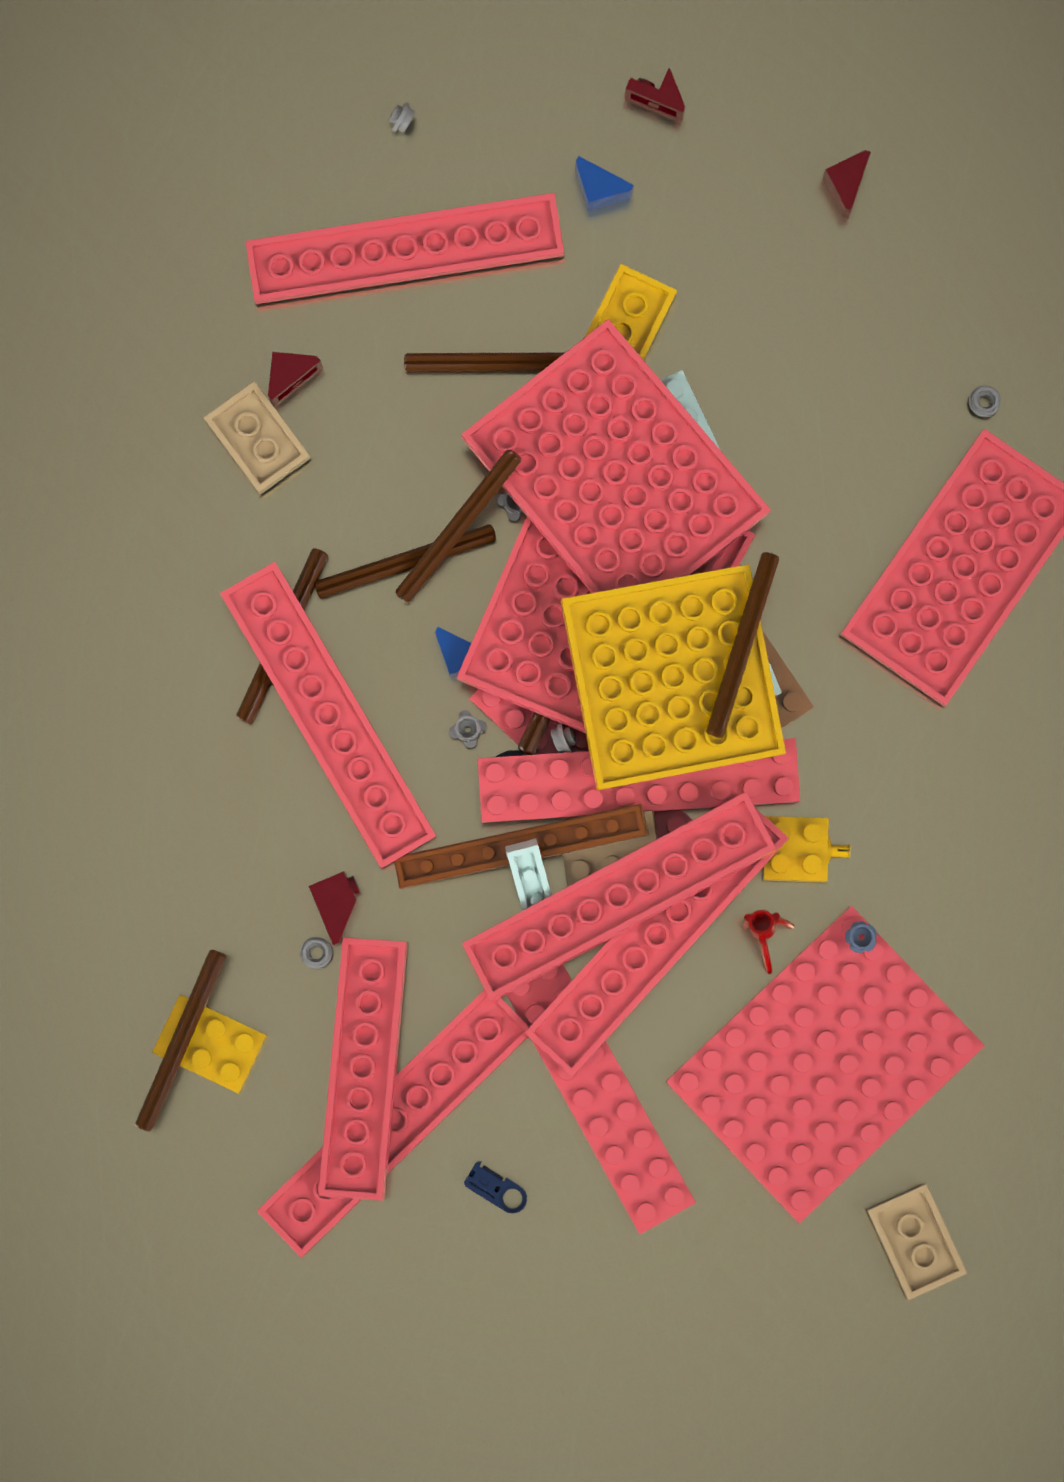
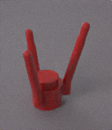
[742,910,794,974]

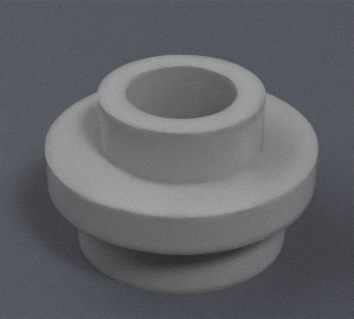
[388,102,415,133]
[969,385,1001,417]
[551,723,577,753]
[300,937,333,969]

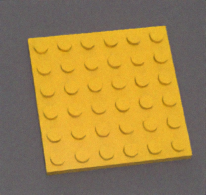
[560,564,786,790]

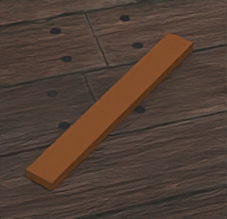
[394,803,649,889]

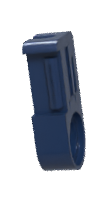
[464,1161,527,1214]

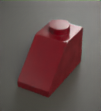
[309,871,361,946]

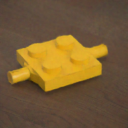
[763,816,850,883]

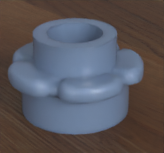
[845,921,877,953]

